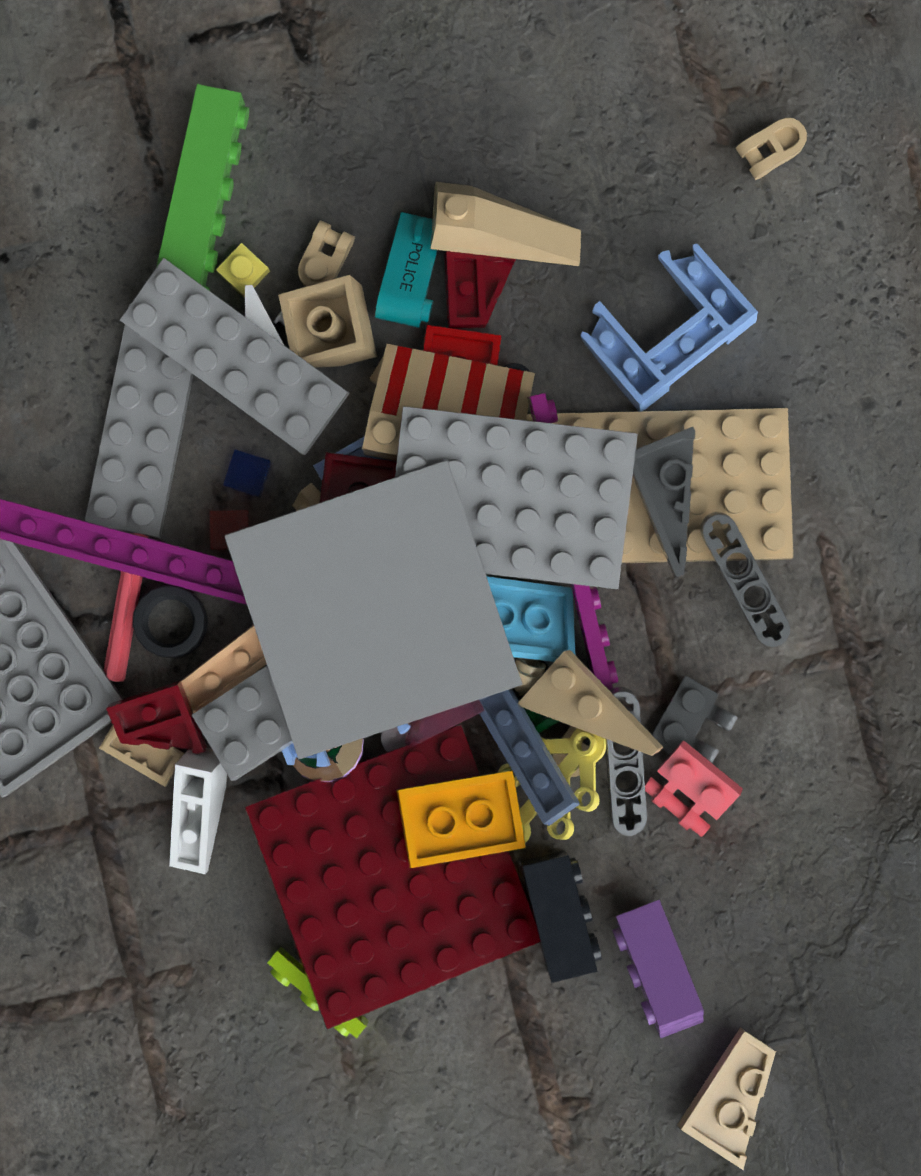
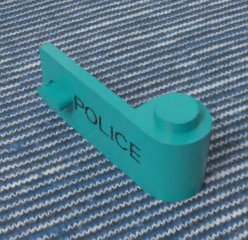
[375,212,438,328]

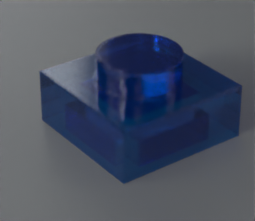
[223,449,272,498]

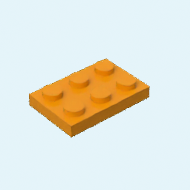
[397,771,526,868]

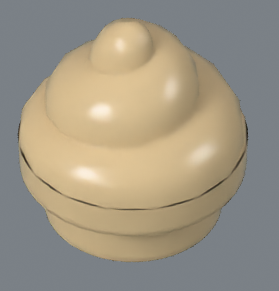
[514,658,546,696]

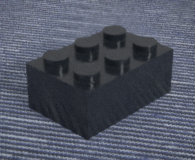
[520,850,602,983]

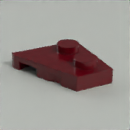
[444,251,516,329]
[106,680,207,754]

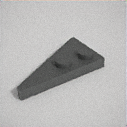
[632,427,695,578]

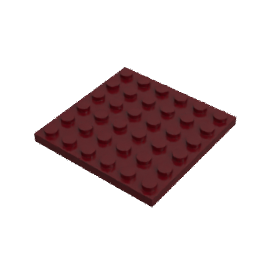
[244,725,540,1029]

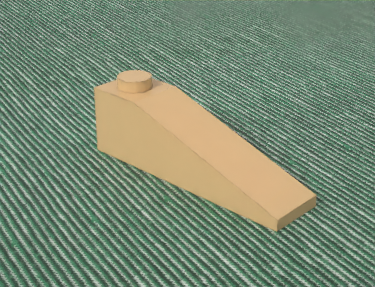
[431,182,581,266]

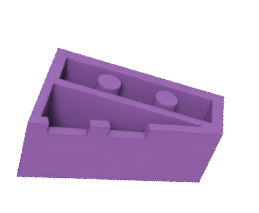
[612,900,704,1039]

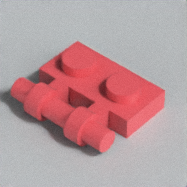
[645,740,743,837]

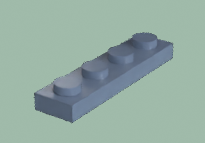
[473,689,580,826]

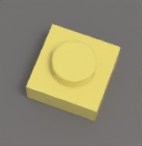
[216,243,270,298]

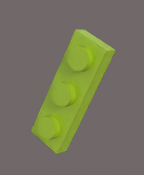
[267,947,369,1039]

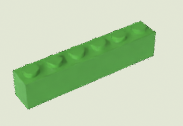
[156,84,249,291]

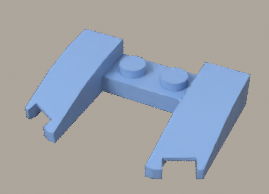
[581,244,758,412]

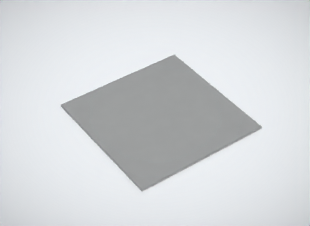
[225,460,523,760]

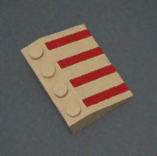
[362,344,535,461]

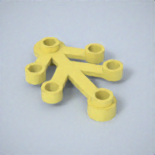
[498,728,606,843]

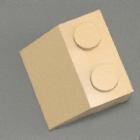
[278,275,377,368]

